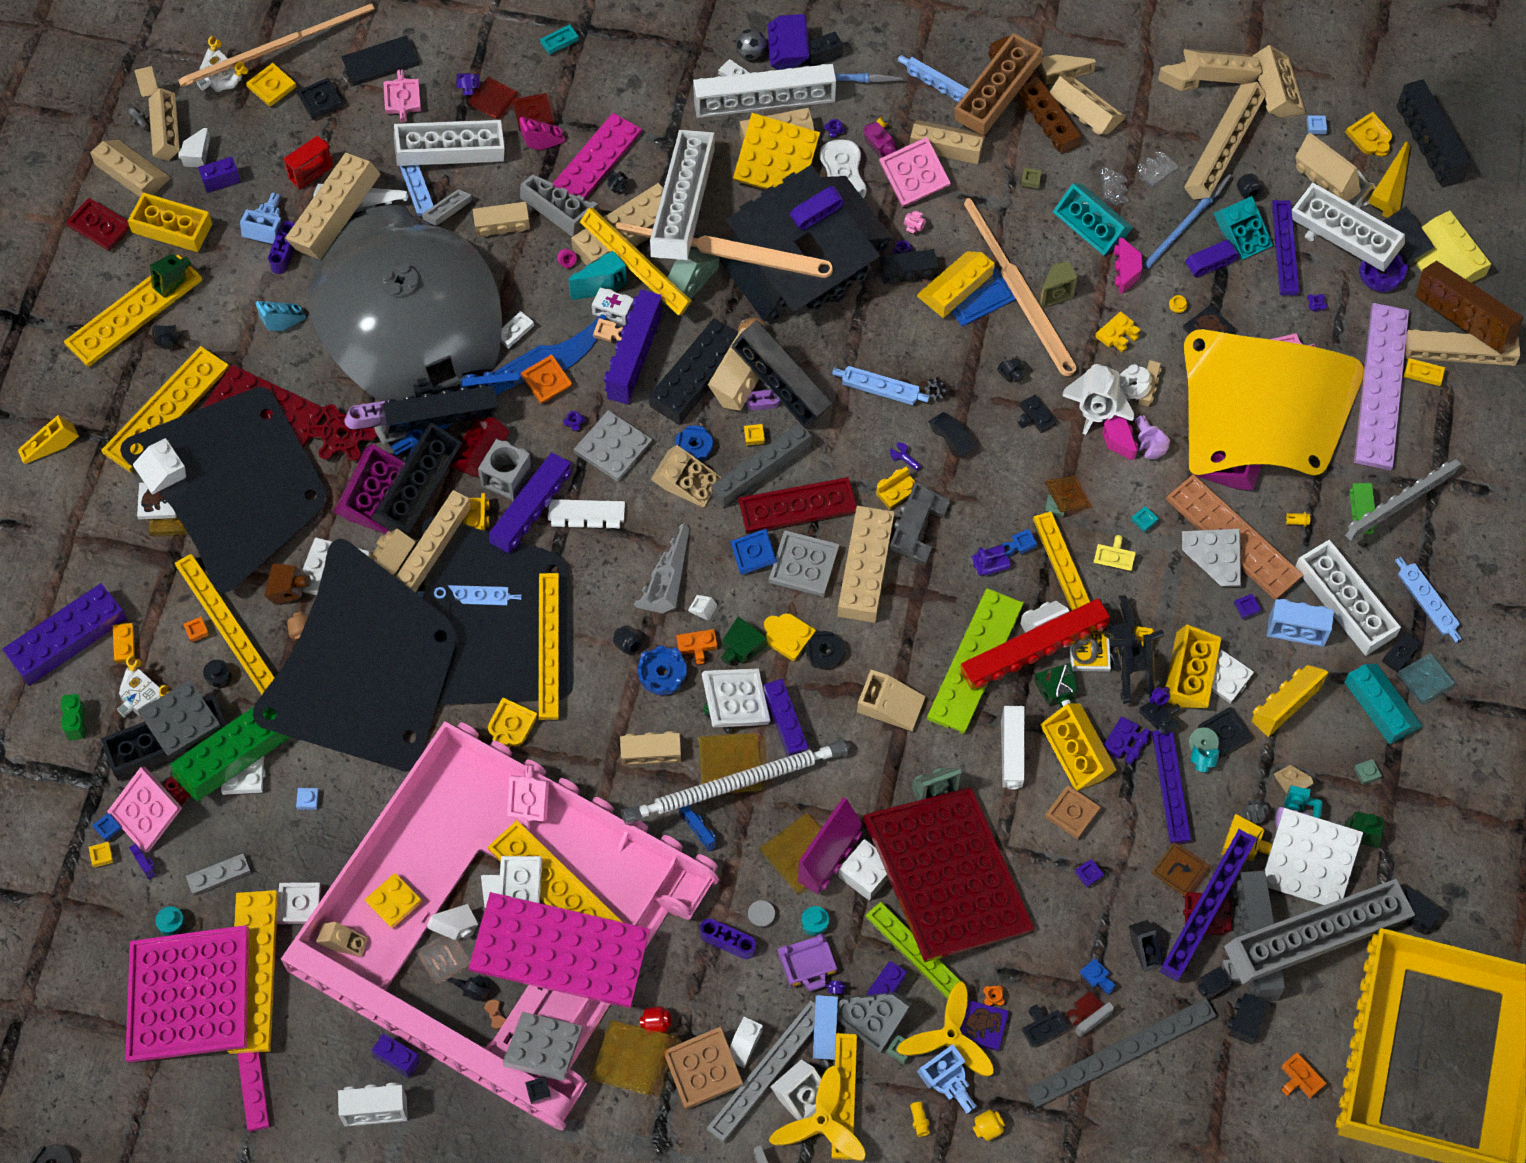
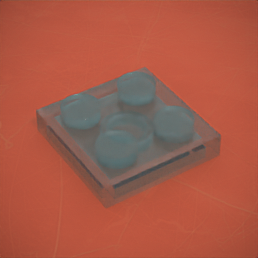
[1398,653,1454,705]

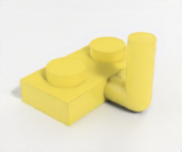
[1094,535,1135,571]

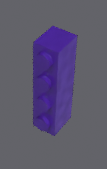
[764,679,808,757]

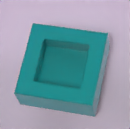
[1131,506,1159,533]

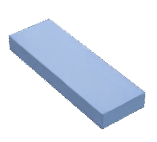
[813,995,838,1060]

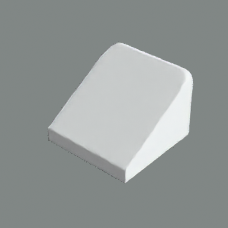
[688,595,717,620]

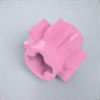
[904,211,926,234]

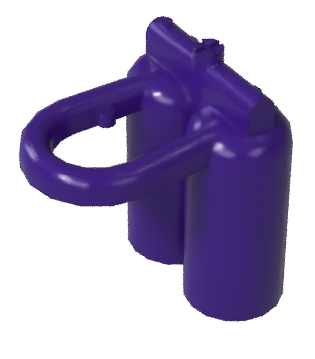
[971,545,1011,576]

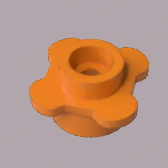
[983,986,1004,1006]

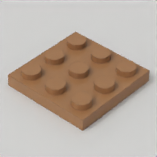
[663,1026,744,1110]

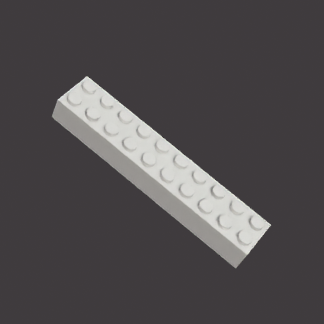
[650,130,715,260]

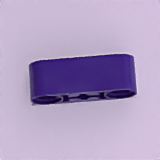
[790,186,845,230]
[268,221,295,274]
[1185,240,1239,278]
[700,919,756,959]

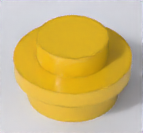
[1169,295,1187,313]

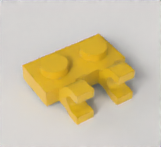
[1095,311,1140,353]

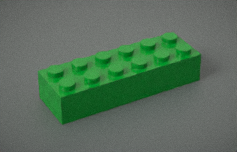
[170,707,290,802]

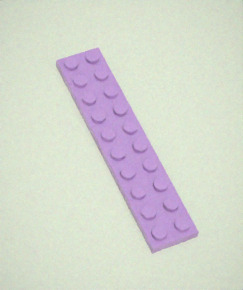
[1354,303,1409,471]

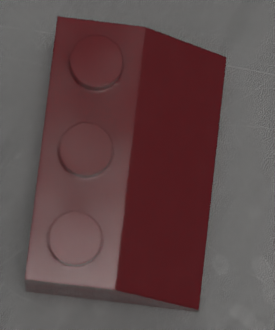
[449,417,510,477]

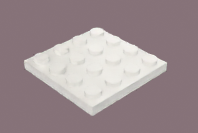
[1265,808,1363,905]

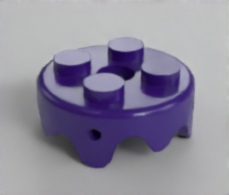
[1359,254,1407,292]

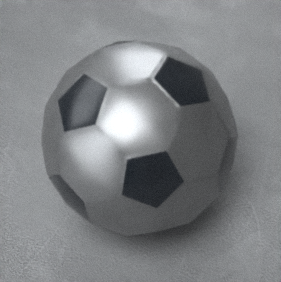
[735,29,766,60]

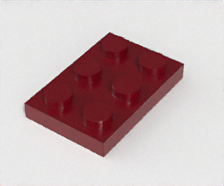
[66,198,130,251]

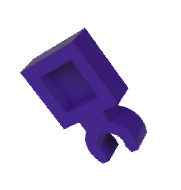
[129,843,156,880]

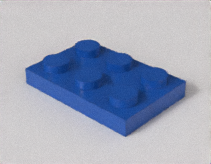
[461,370,519,389]

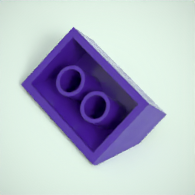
[767,14,810,70]

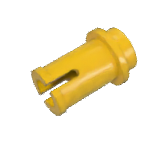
[1286,512,1310,527]

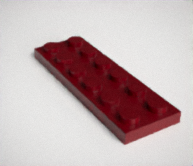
[738,477,857,534]

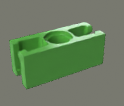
[1349,483,1377,534]

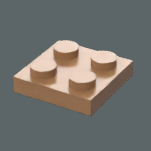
[1045,785,1101,840]

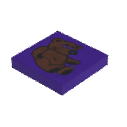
[961,1000,1008,1052]

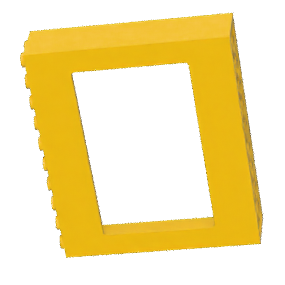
[1335,928,1526,1163]

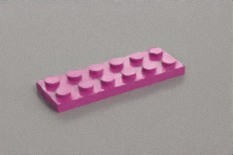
[553,113,642,200]

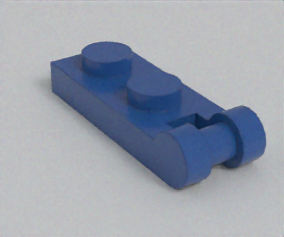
[679,805,716,852]

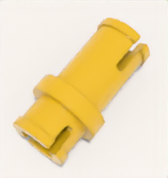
[910,1102,930,1137]

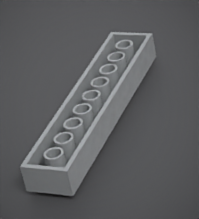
[1224,879,1415,985]

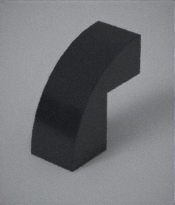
[928,412,975,456]

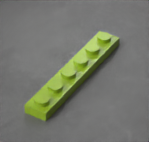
[866,902,967,999]

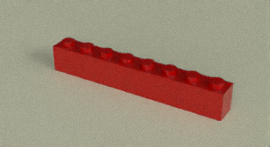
[960,598,1110,690]

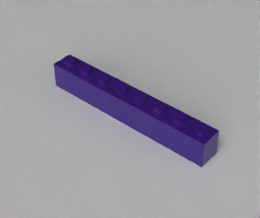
[1159,829,1257,982]

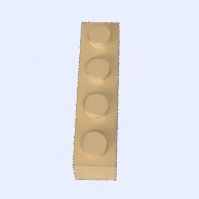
[1138,360,1162,407]

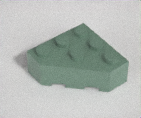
[662,249,720,310]

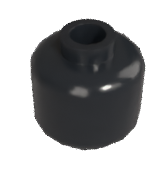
[1237,173,1263,199]
[613,625,642,654]

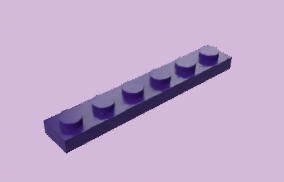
[1271,200,1299,295]
[1152,730,1191,844]

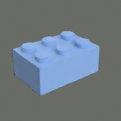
[1266,599,1334,647]

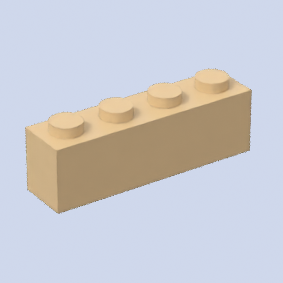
[149,88,180,161]

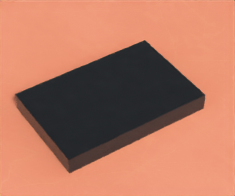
[1382,206,1435,267]

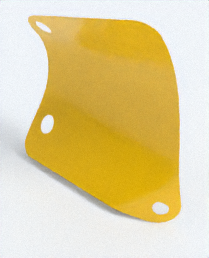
[1184,329,1364,475]

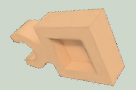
[593,318,623,342]

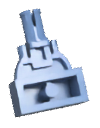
[240,193,282,244]
[917,1044,977,1114]

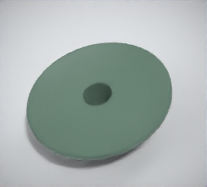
[1189,728,1219,750]

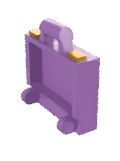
[778,934,837,991]

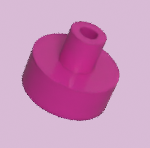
[557,248,577,268]

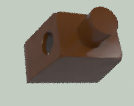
[264,564,311,605]

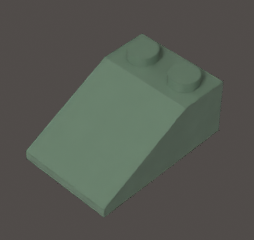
[911,767,961,801]

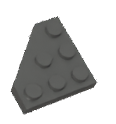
[837,992,912,1053]

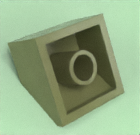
[1039,261,1077,308]

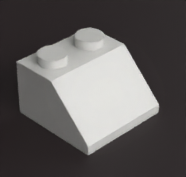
[133,438,186,494]
[1020,601,1069,633]
[771,1060,821,1120]

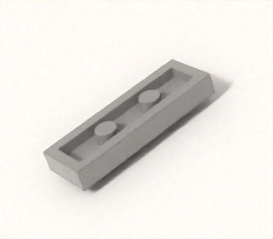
[422,189,472,226]
[186,853,251,896]

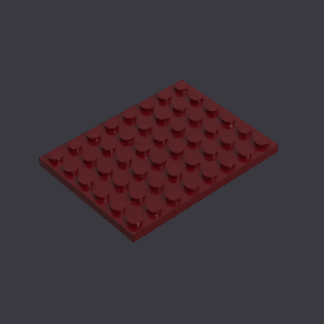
[863,787,1034,962]

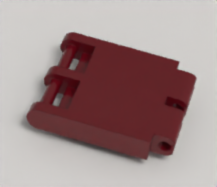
[1183,892,1231,935]

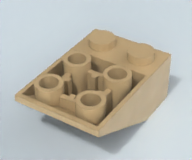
[651,445,722,507]
[857,670,925,731]

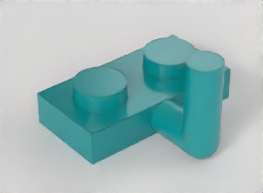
[1283,785,1323,819]

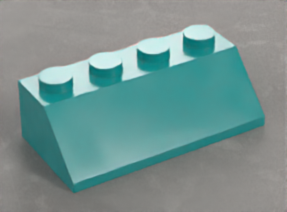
[1053,183,1133,256]
[1344,663,1423,745]

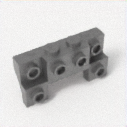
[890,482,950,565]

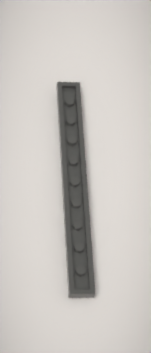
[1025,998,1216,1109]

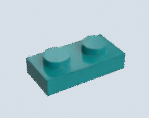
[540,24,579,55]

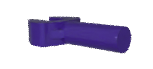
[890,442,921,471]

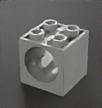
[478,439,532,501]

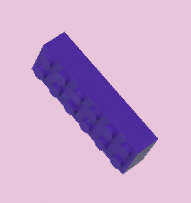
[604,289,663,405]
[2,583,127,686]

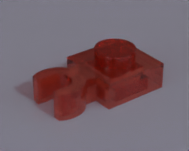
[1066,991,1103,1027]

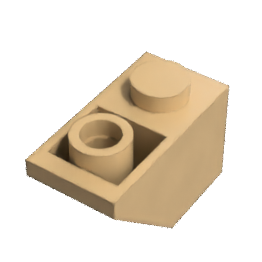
[1158,62,1199,91]
[316,922,368,957]

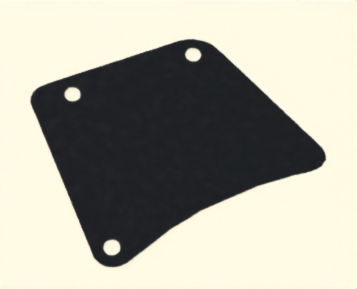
[120,387,325,593]
[422,516,573,705]
[253,539,456,771]

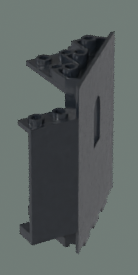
[719,165,893,321]

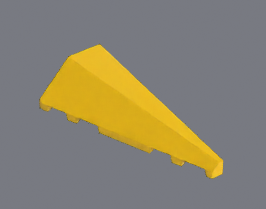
[1368,141,1410,218]

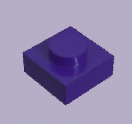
[1234,594,1261,619]
[1075,859,1104,888]

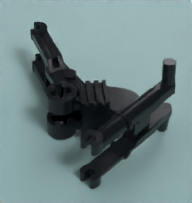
[1099,594,1164,704]

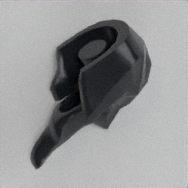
[447,975,491,1001]

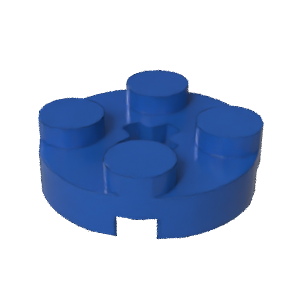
[675,425,713,461]

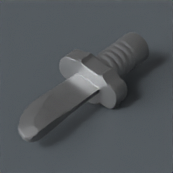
[126,105,149,130]

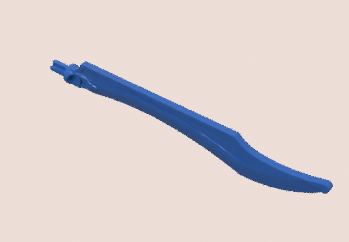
[391,314,606,456]

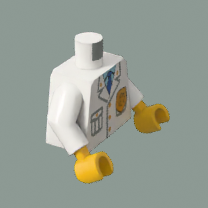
[197,36,248,92]
[117,656,170,718]

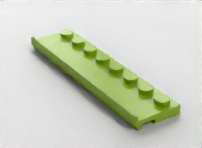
[927,588,1024,734]

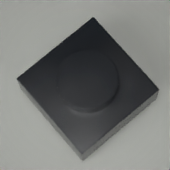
[525,1076,552,1104]

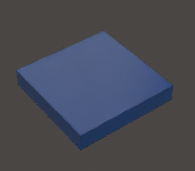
[730,529,777,575]

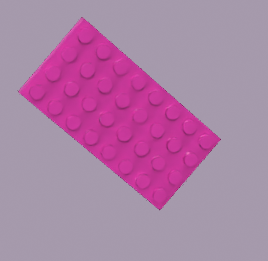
[469,892,650,1008]

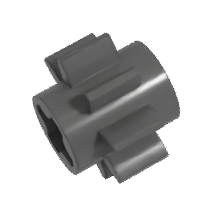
[1242,799,1269,824]

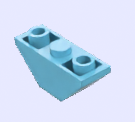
[255,301,306,331]

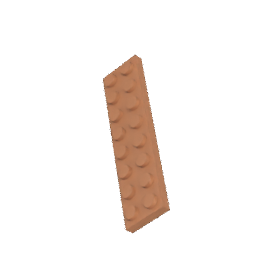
[1166,474,1303,600]

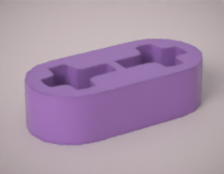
[746,390,781,410]

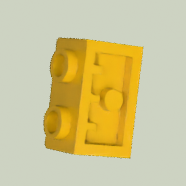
[876,466,915,510]
[463,493,490,531]

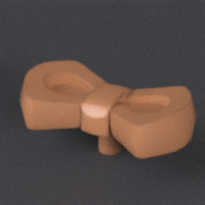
[484,1000,506,1030]

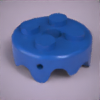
[638,646,687,695]

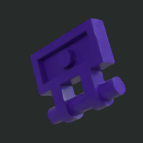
[1103,716,1151,764]

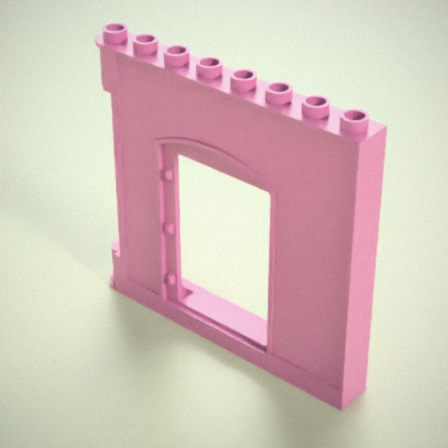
[281,721,719,1130]

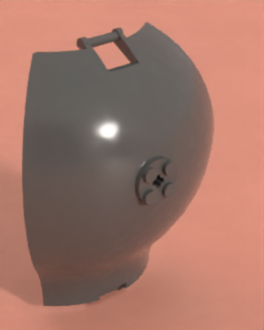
[307,205,502,402]

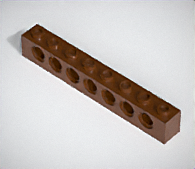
[988,36,1081,155]

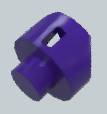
[456,73,480,95]

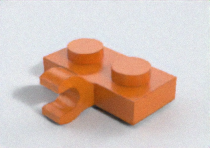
[676,629,717,665]
[1281,1052,1326,1098]

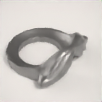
[1071,637,1102,664]

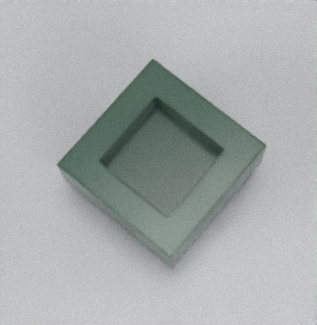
[1045,495,1066,518]
[1354,759,1381,785]
[886,1034,909,1064]

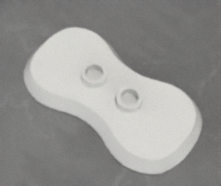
[819,140,866,198]

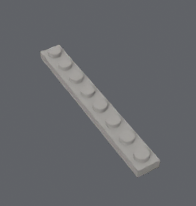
[1345,459,1461,541]
[707,1000,815,1143]

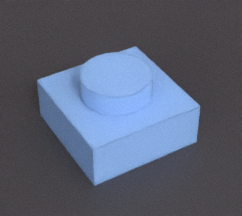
[1307,116,1327,134]
[296,788,319,810]

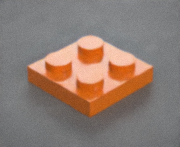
[520,354,572,404]

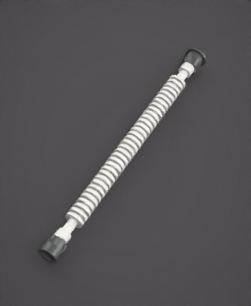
[621,738,850,825]

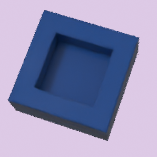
[92,813,122,842]

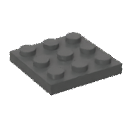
[138,680,221,759]

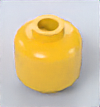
[973,1109,1006,1141]

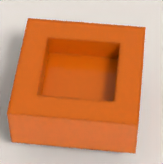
[183,617,209,643]

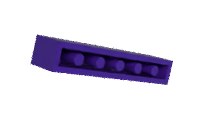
[489,452,572,553]

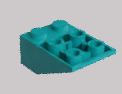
[1213,196,1273,260]
[568,251,627,300]

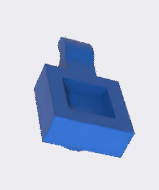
[1079,958,1115,995]

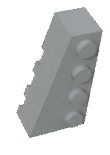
[520,174,598,237]

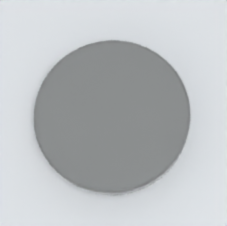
[748,900,775,927]

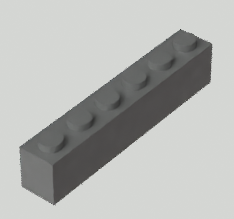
[711,423,811,509]

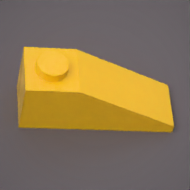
[18,415,79,464]

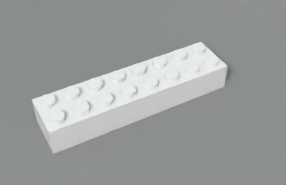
[693,64,836,118]

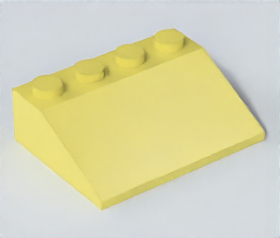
[1415,211,1491,283]

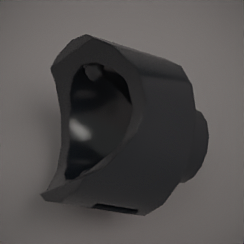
[152,325,179,350]
[997,356,1025,382]
[203,659,232,687]

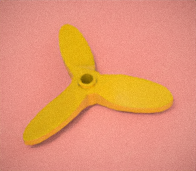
[896,982,994,1077]
[769,1066,866,1161]

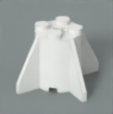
[1063,364,1134,435]

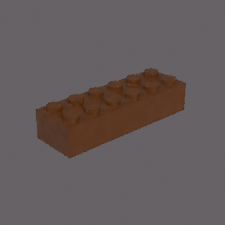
[1415,260,1524,354]

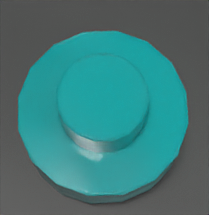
[1190,744,1220,772]
[155,906,185,936]
[801,906,829,936]

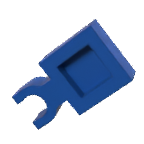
[1001,528,1038,557]

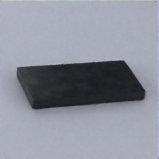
[341,35,419,86]

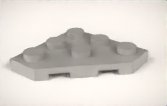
[1182,529,1241,587]

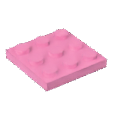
[879,137,951,208]
[107,767,182,853]

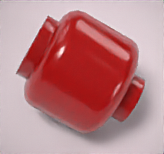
[640,1006,672,1035]

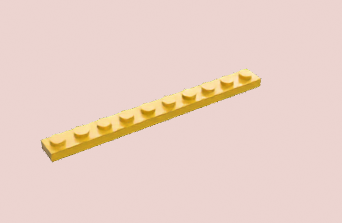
[175,554,274,695]

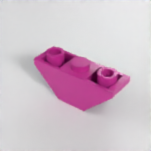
[520,117,566,151]
[1114,238,1142,294]
[1102,415,1138,460]

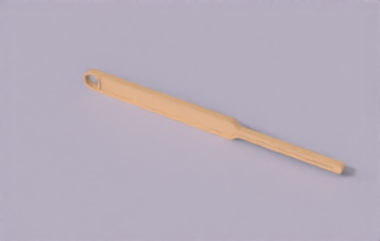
[178,3,375,87]
[964,198,1076,376]
[616,222,833,278]

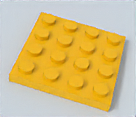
[733,113,820,190]

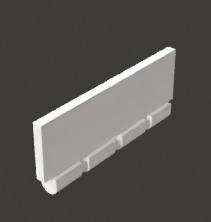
[548,499,625,528]

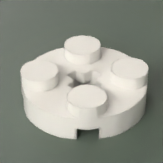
[1119,364,1152,401]

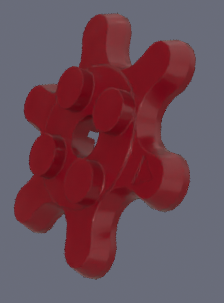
[307,404,377,462]

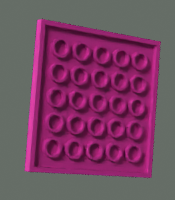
[125,925,249,1063]

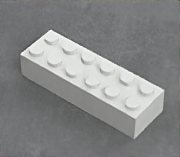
[394,120,505,166]
[1292,183,1405,272]
[1295,540,1401,656]

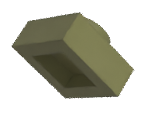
[1021,168,1042,189]

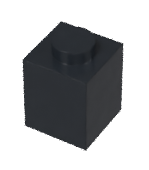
[1197,966,1232,1001]

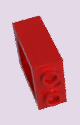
[283,135,333,190]

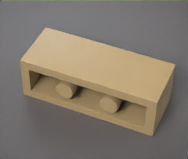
[473,202,530,237]
[620,731,681,766]

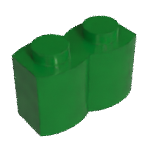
[61,694,86,741]

